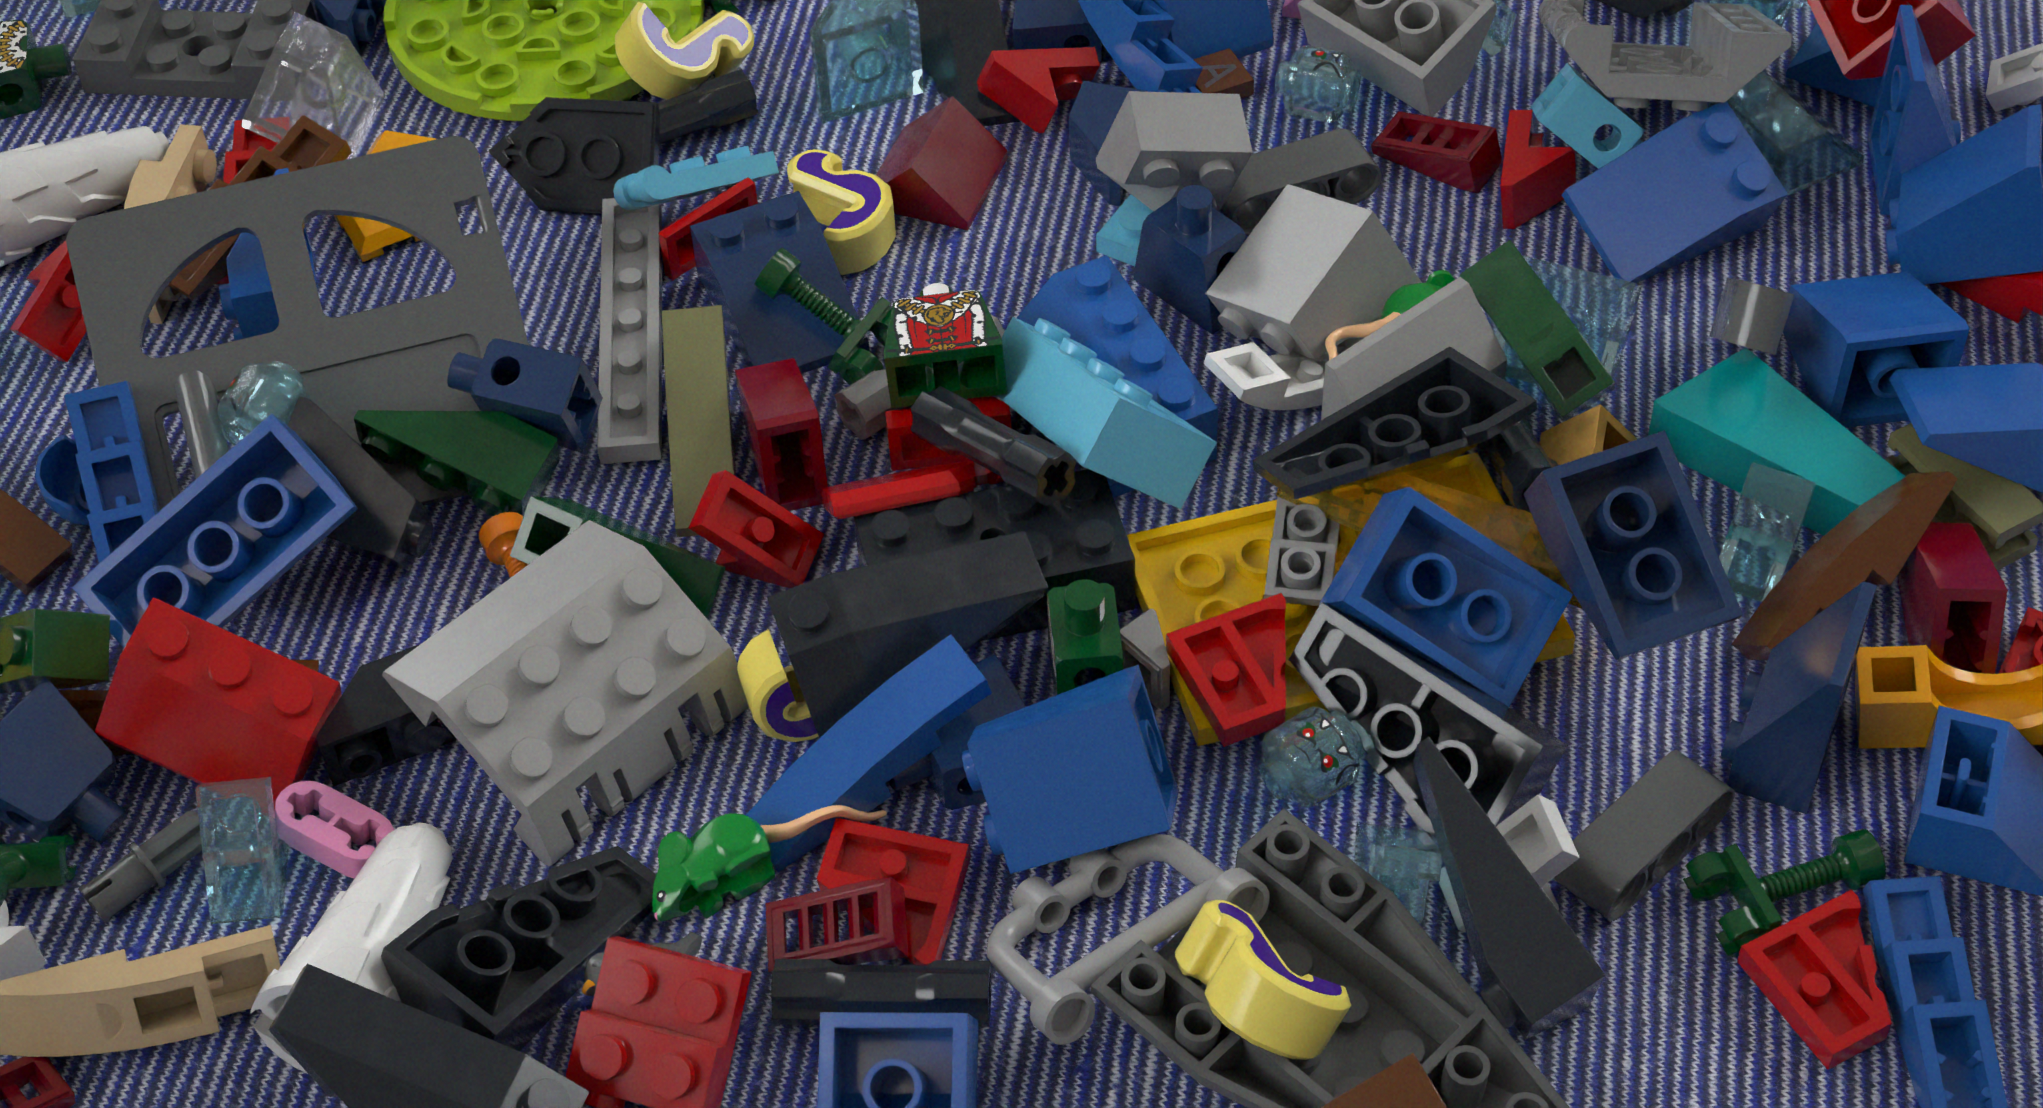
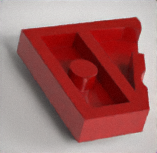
[1166,593,1286,747]
[816,817,971,966]
[1737,889,1892,1070]

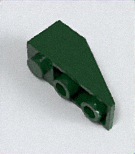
[1459,240,1615,422]
[354,410,559,516]
[510,496,726,619]
[0,608,110,694]

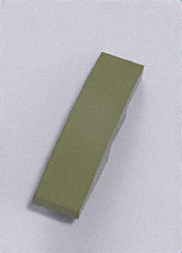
[662,305,736,537]

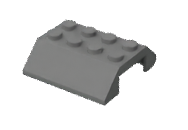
[1538,0,1792,111]
[382,520,749,866]

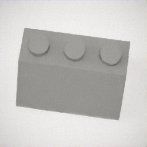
[1298,0,1497,117]
[1321,277,1508,420]

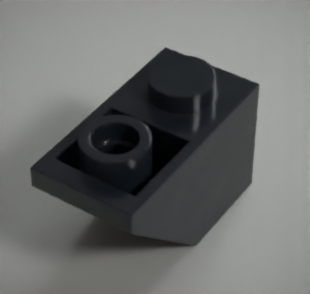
[316,644,457,787]

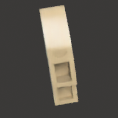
[124,124,217,324]
[0,925,281,1057]

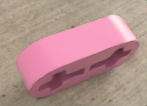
[275,781,394,879]

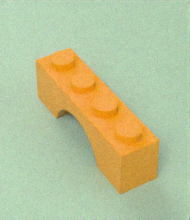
[1855,645,2043,749]

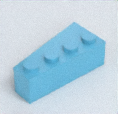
[996,317,1217,509]

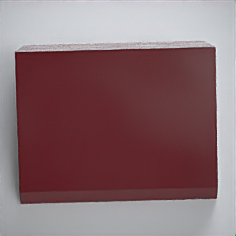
[876,96,1008,231]

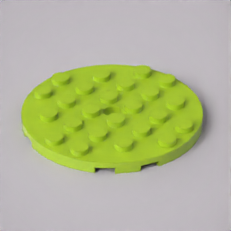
[383,0,705,121]

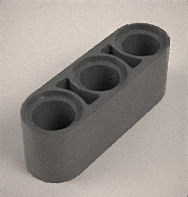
[1220,129,1382,235]
[1709,278,1794,355]
[1553,750,1735,922]

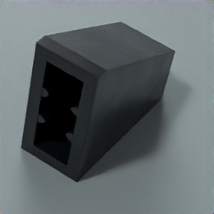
[288,396,433,572]

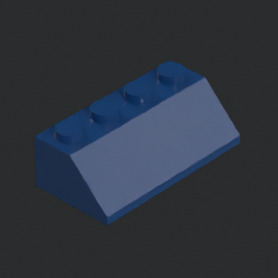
[1017,255,1218,498]
[72,413,358,648]

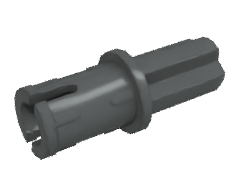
[78,810,215,924]

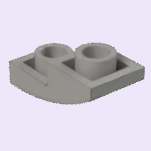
[1264,496,1342,606]

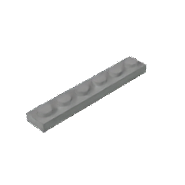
[597,198,662,464]

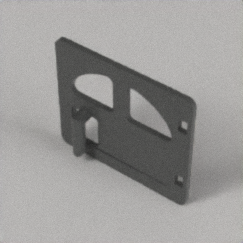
[66,136,529,510]

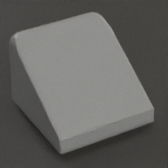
[1120,608,1170,710]

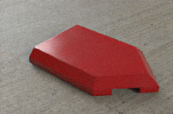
[821,460,1004,519]

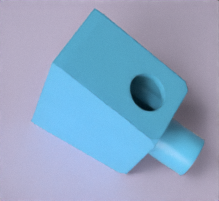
[1530,63,1645,169]

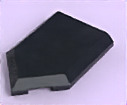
[488,97,660,214]

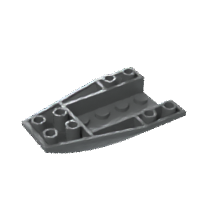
[1091,808,1570,1108]

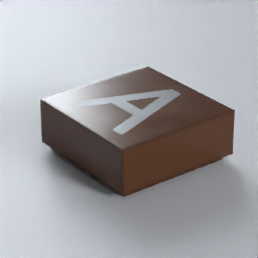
[1193,48,1254,99]

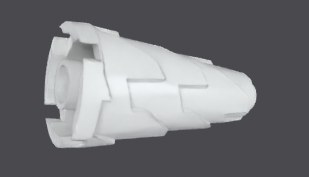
[0,126,170,267]
[251,823,453,1074]

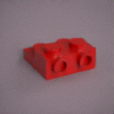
[566,936,752,1108]

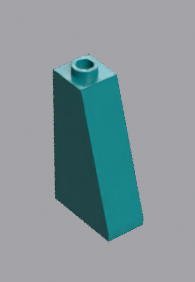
[1648,348,1906,536]

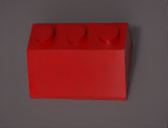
[1807,0,1976,80]
[95,597,342,818]

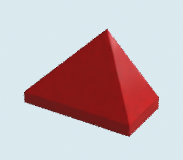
[658,177,758,281]

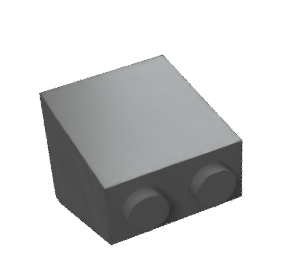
[1205,184,1422,360]

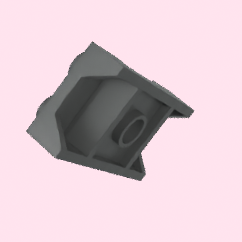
[73,0,320,101]

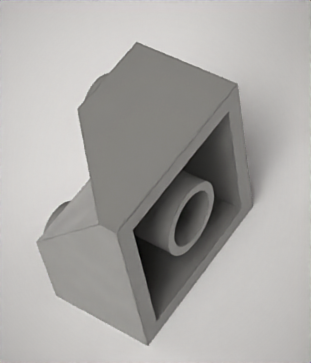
[1096,91,1253,212]

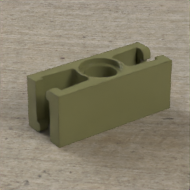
[1885,423,2043,570]

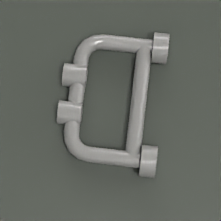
[987,834,1269,1045]

